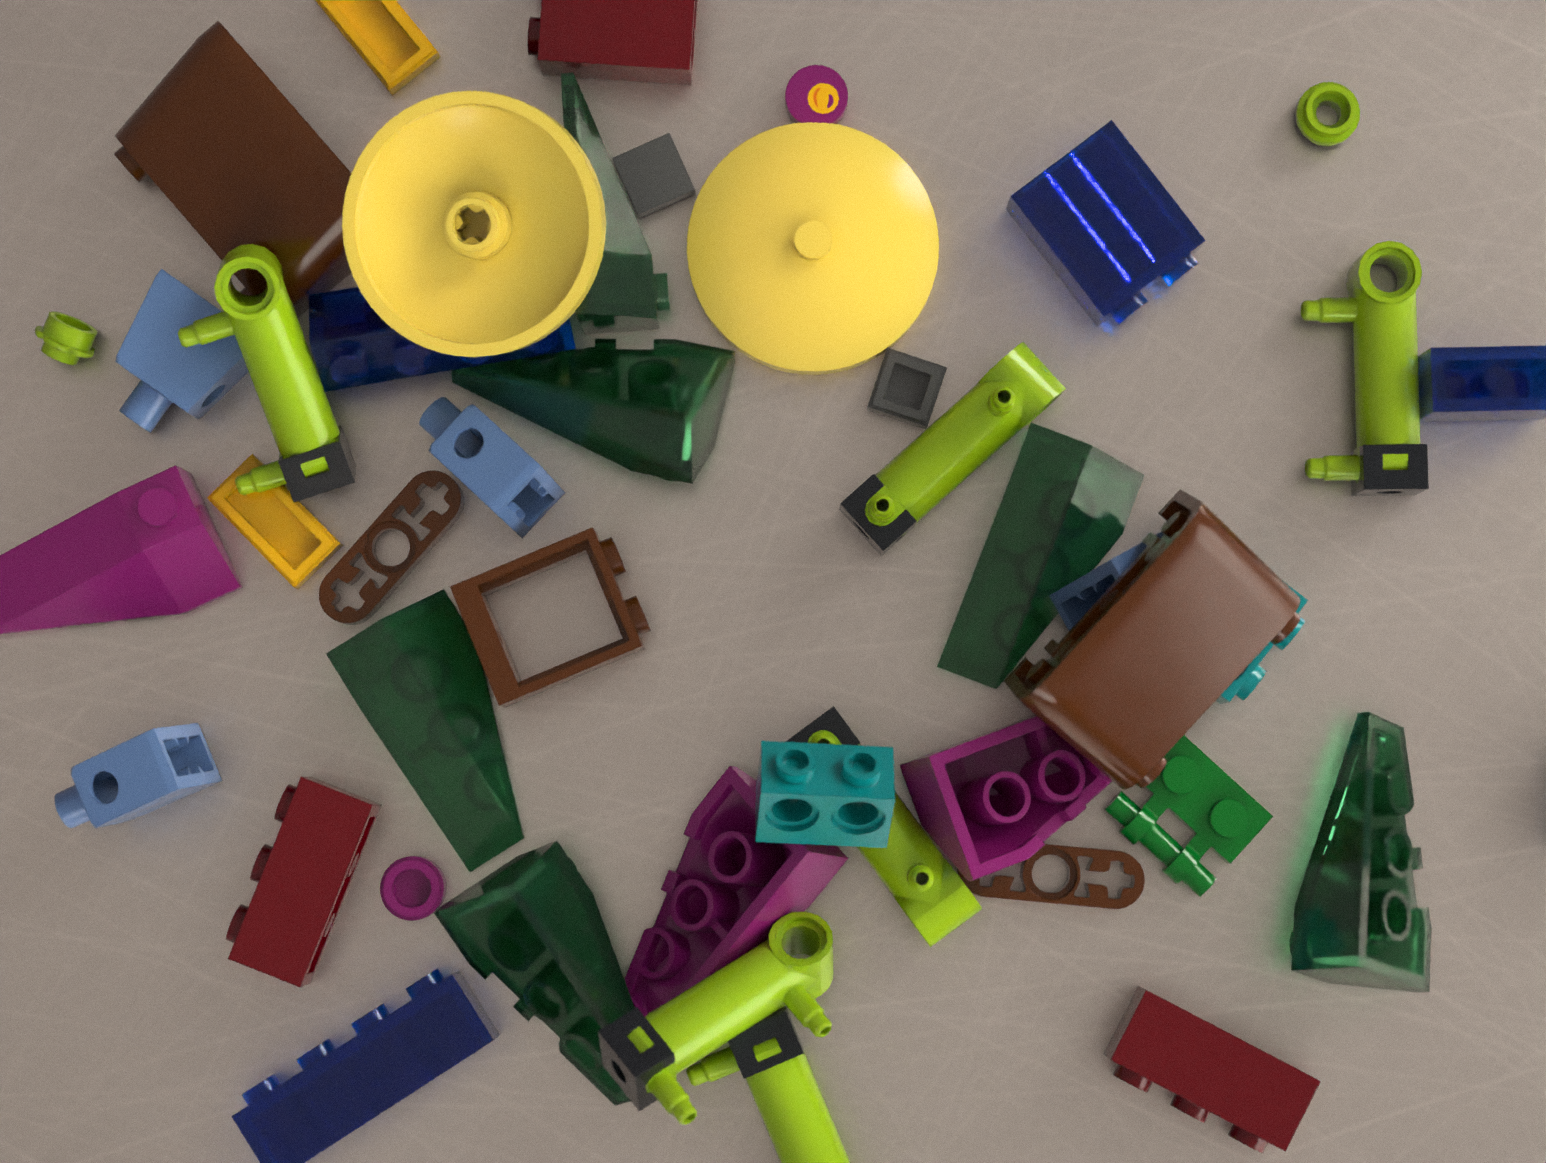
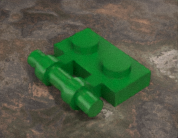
[1104,735,1273,897]

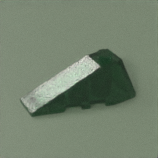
[561,72,670,335]
[451,338,735,484]
[937,422,1144,690]
[326,589,525,872]
[1289,712,1432,993]
[434,841,635,1106]

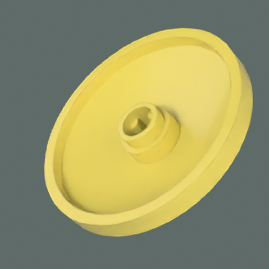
[342,91,606,357]
[687,122,939,375]

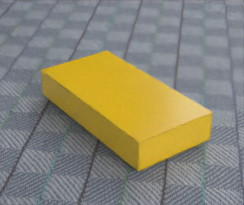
[314,0,440,96]
[207,454,343,589]

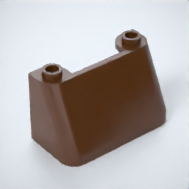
[114,21,352,318]
[1004,489,1301,790]

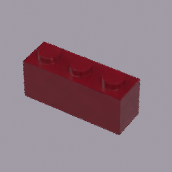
[226,777,382,987]
[1104,986,1321,1153]

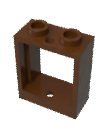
[450,527,651,708]

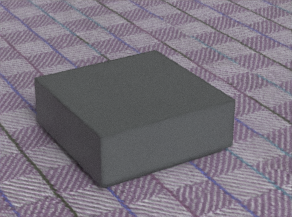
[612,133,696,219]
[867,347,947,429]

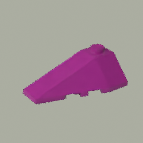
[0,465,243,635]
[900,715,1113,881]
[616,766,848,1016]

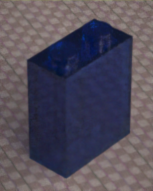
[1006,120,1206,327]

